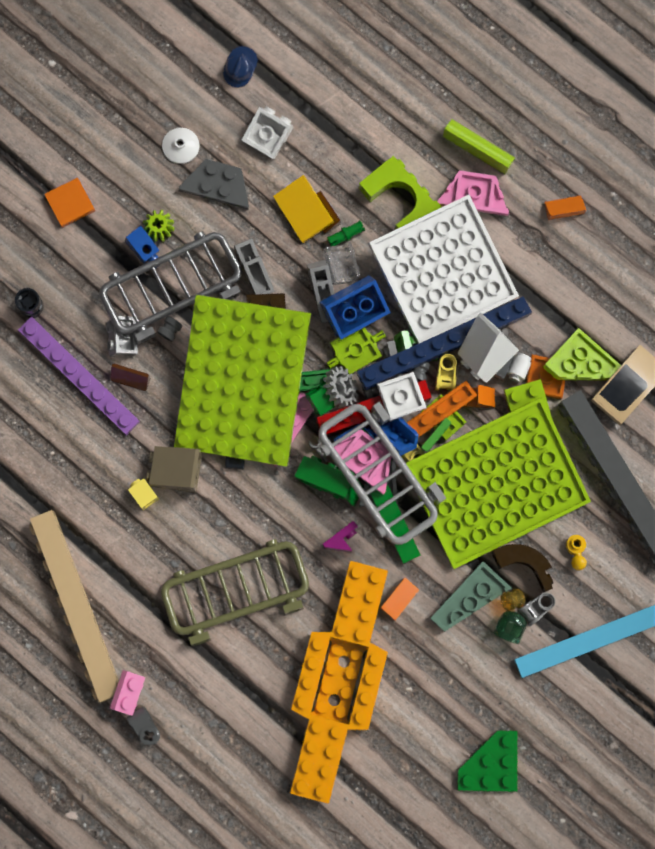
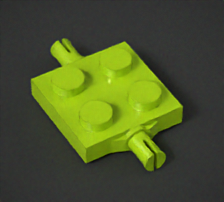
[326,327,386,374]

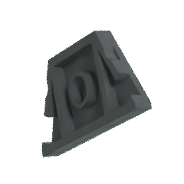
[179,159,249,209]

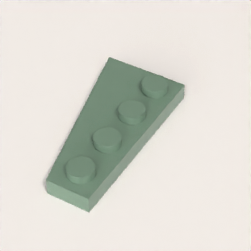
[430,562,511,632]

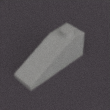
[307,260,334,323]

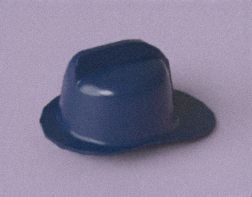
[223,46,258,88]

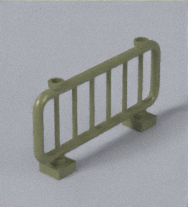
[161,539,309,647]

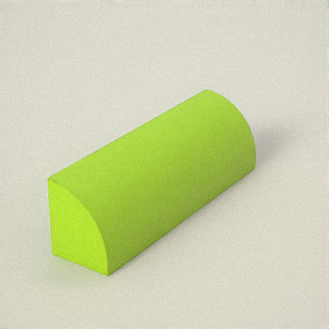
[442,119,515,175]

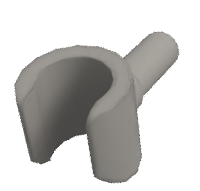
[309,437,328,463]

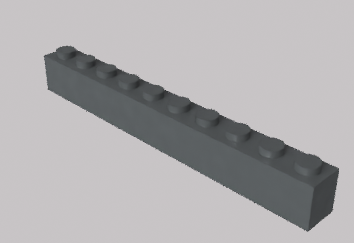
[558,390,655,567]

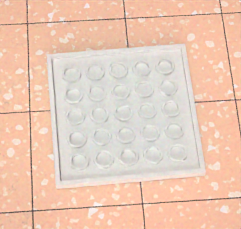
[368,195,519,344]

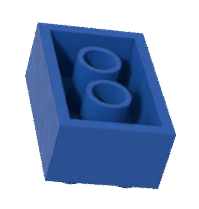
[319,275,391,339]

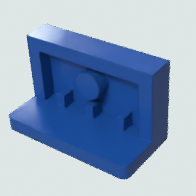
[374,418,419,456]

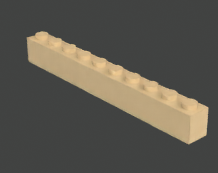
[29,510,119,703]

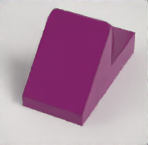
[322,520,358,553]

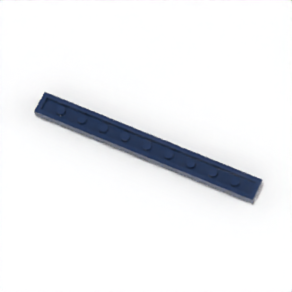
[357,297,532,391]

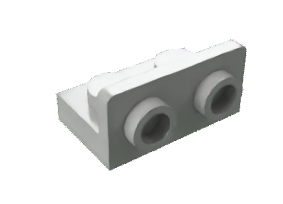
[106,316,138,357]

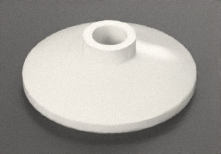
[162,128,199,164]

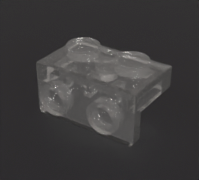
[323,241,360,285]

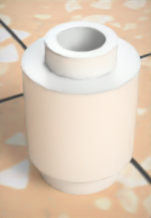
[507,353,531,382]

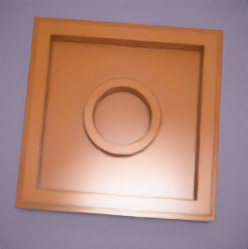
[44,177,95,228]
[526,355,566,399]

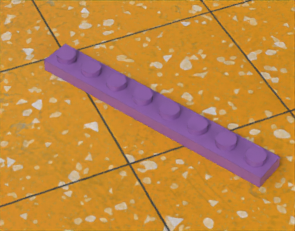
[18,317,140,436]

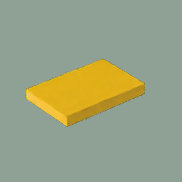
[273,175,334,243]

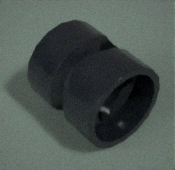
[15,288,44,318]

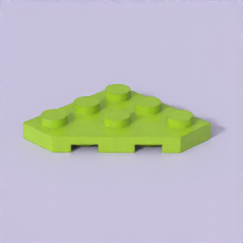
[543,328,621,381]

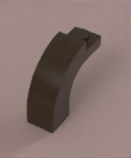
[491,544,554,593]

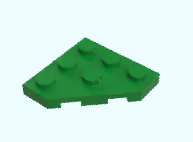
[457,730,518,792]

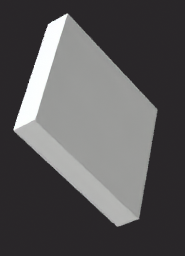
[377,372,427,421]

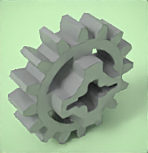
[323,366,359,409]

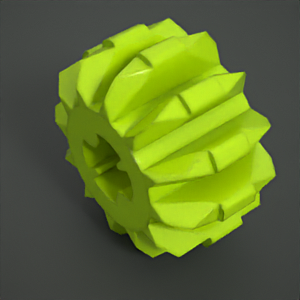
[143,210,175,242]

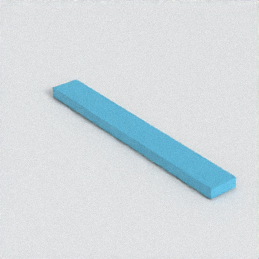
[514,605,655,678]

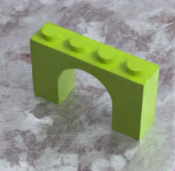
[358,156,442,230]

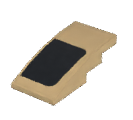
[591,345,655,425]

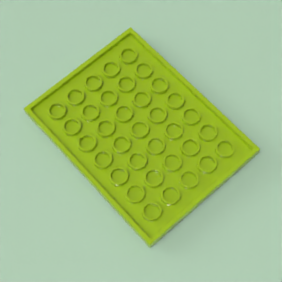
[174,295,311,467]
[406,397,591,569]

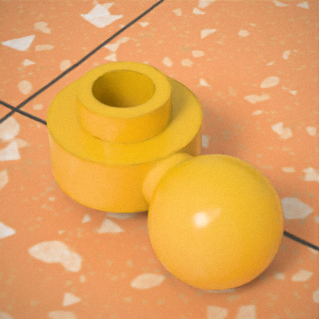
[566,535,587,571]

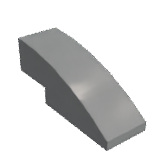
[234,238,275,294]

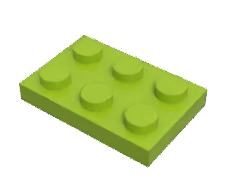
[503,379,552,418]

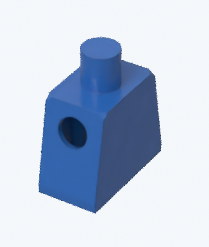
[125,226,160,269]

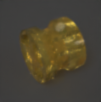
[500,589,525,611]

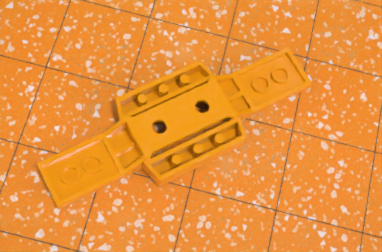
[290,561,388,804]

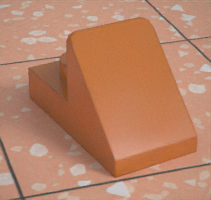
[463,385,495,408]

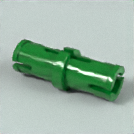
[327,220,365,248]

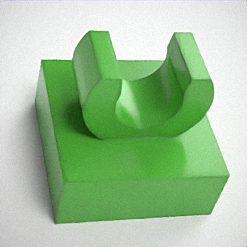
[394,331,417,353]

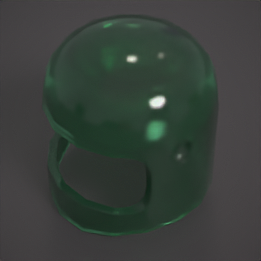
[493,611,527,645]

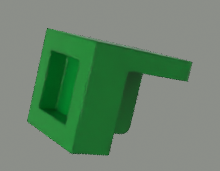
[305,385,336,416]

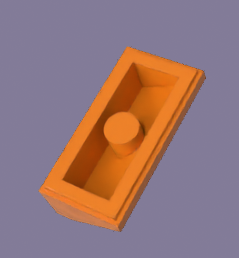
[544,196,586,220]
[380,577,419,621]

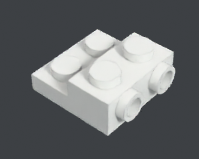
[242,106,294,159]

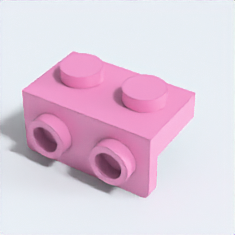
[110,670,145,716]

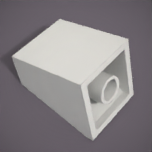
[458,312,519,383]

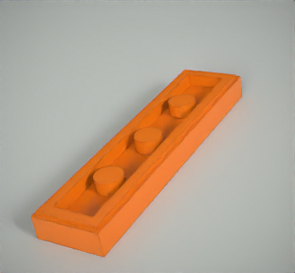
[407,381,477,438]

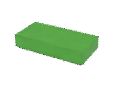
[421,418,451,452]

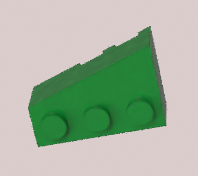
[295,456,364,507]

